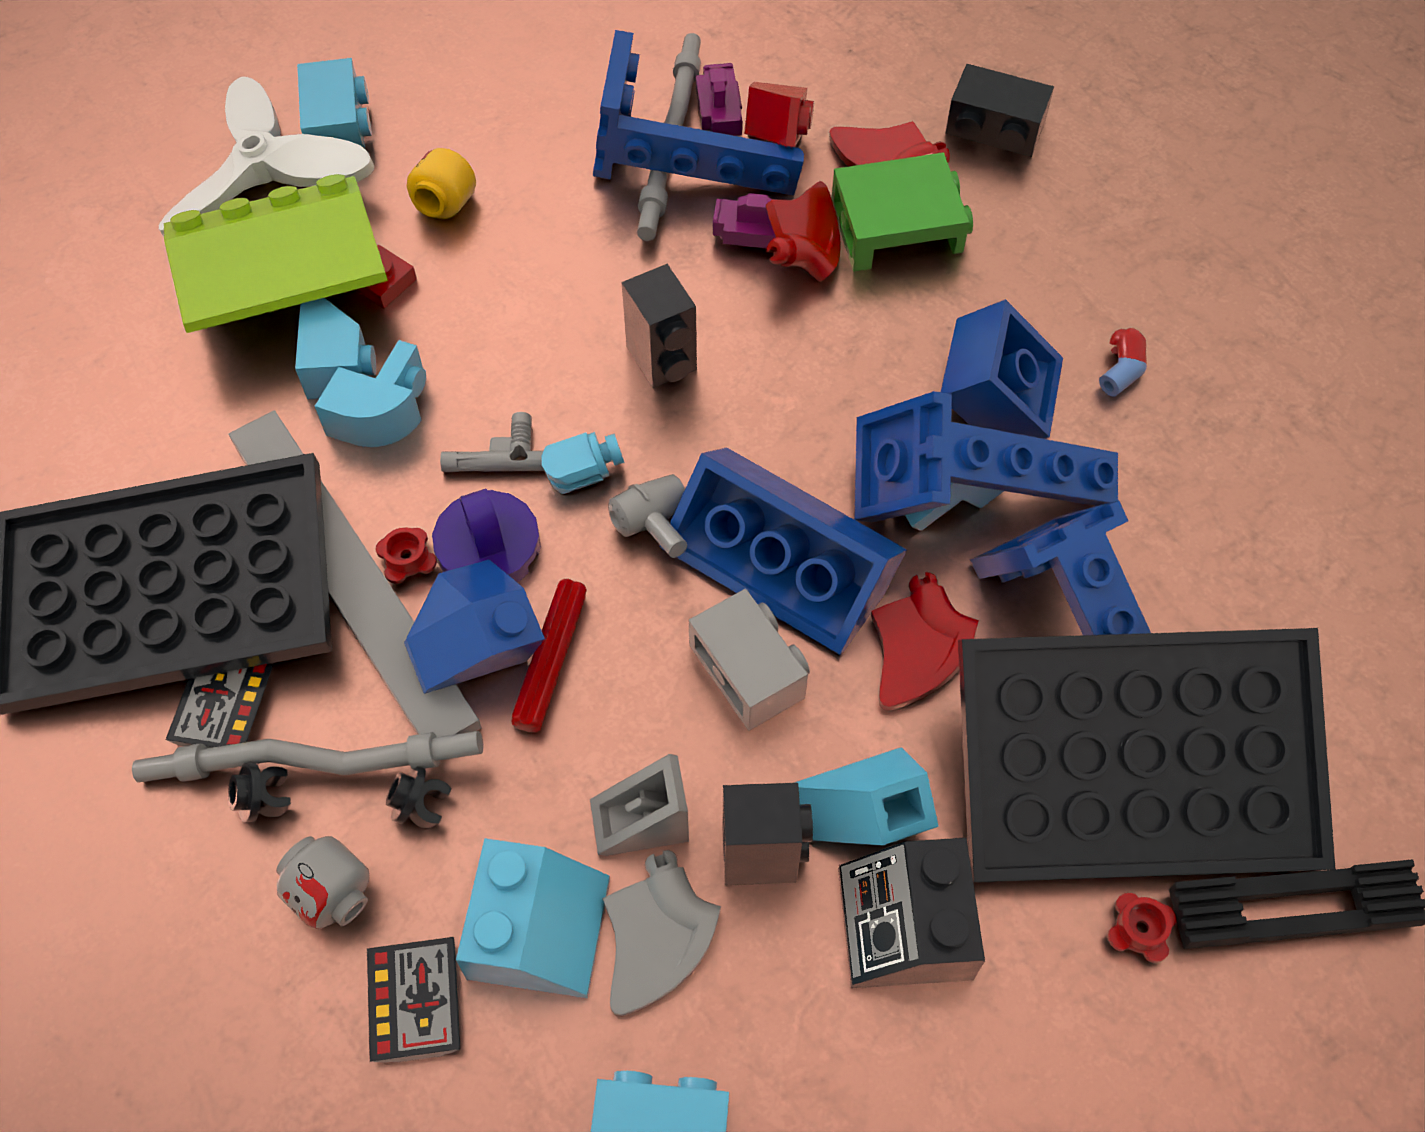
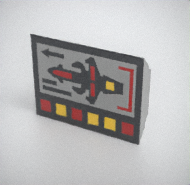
[165,663,274,748]
[367,937,460,1063]

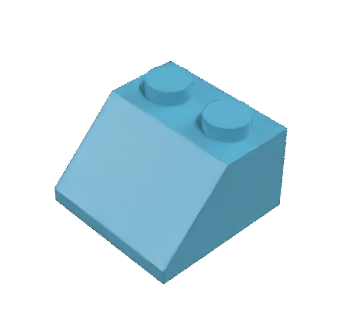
[456,838,610,998]

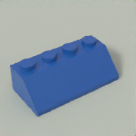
[659,447,907,655]

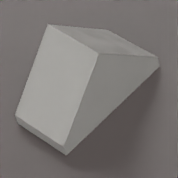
[590,754,689,856]

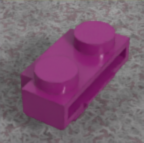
[696,63,743,136]
[713,193,776,248]

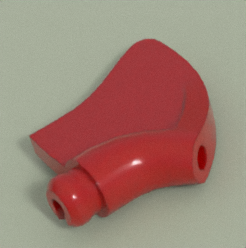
[829,121,950,167]
[765,181,841,282]
[871,572,979,711]

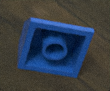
[941,299,1063,439]

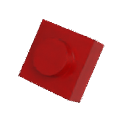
[355,245,417,309]

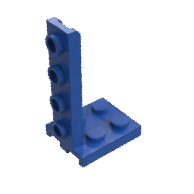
[593,30,804,196]
[854,391,1118,523]
[970,500,1151,635]

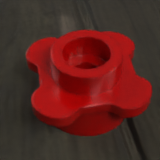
[375,527,437,584]
[1107,893,1176,963]

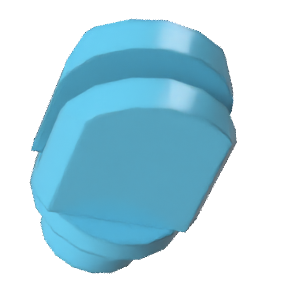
[541,432,625,494]

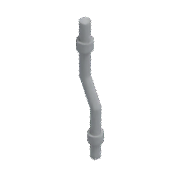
[637,33,701,241]
[132,731,484,783]

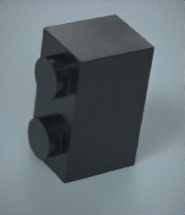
[945,64,1054,157]
[621,263,697,388]
[722,783,813,885]

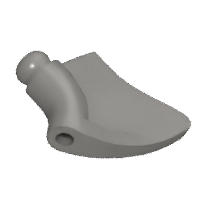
[603,850,721,1016]

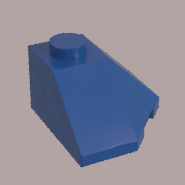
[404,560,545,694]

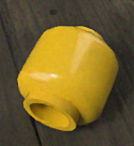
[406,148,476,219]

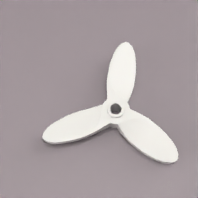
[158,77,374,237]

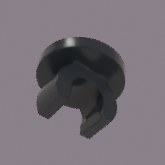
[228,763,291,822]
[386,766,452,828]

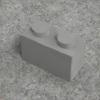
[689,588,810,731]

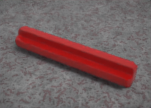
[511,578,587,733]

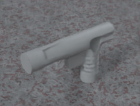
[440,412,544,472]

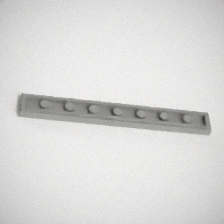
[228,410,482,737]

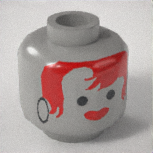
[276,836,369,929]

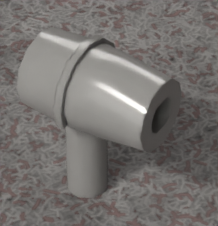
[608,474,687,558]

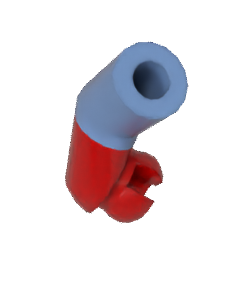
[1099,328,1147,396]

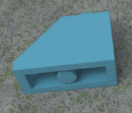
[295,298,376,399]

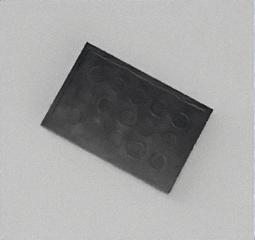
[0,453,332,715]
[958,628,1336,882]

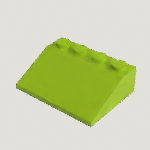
[164,174,388,333]

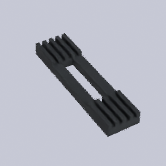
[1169,859,1425,949]

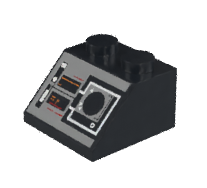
[838,838,985,988]

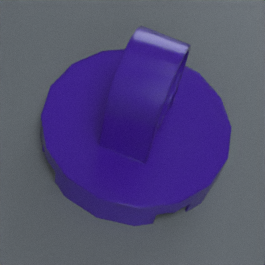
[432,488,541,582]

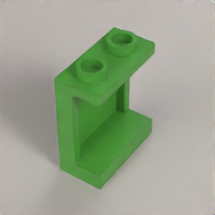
[831,153,973,272]

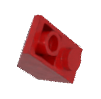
[744,82,814,147]

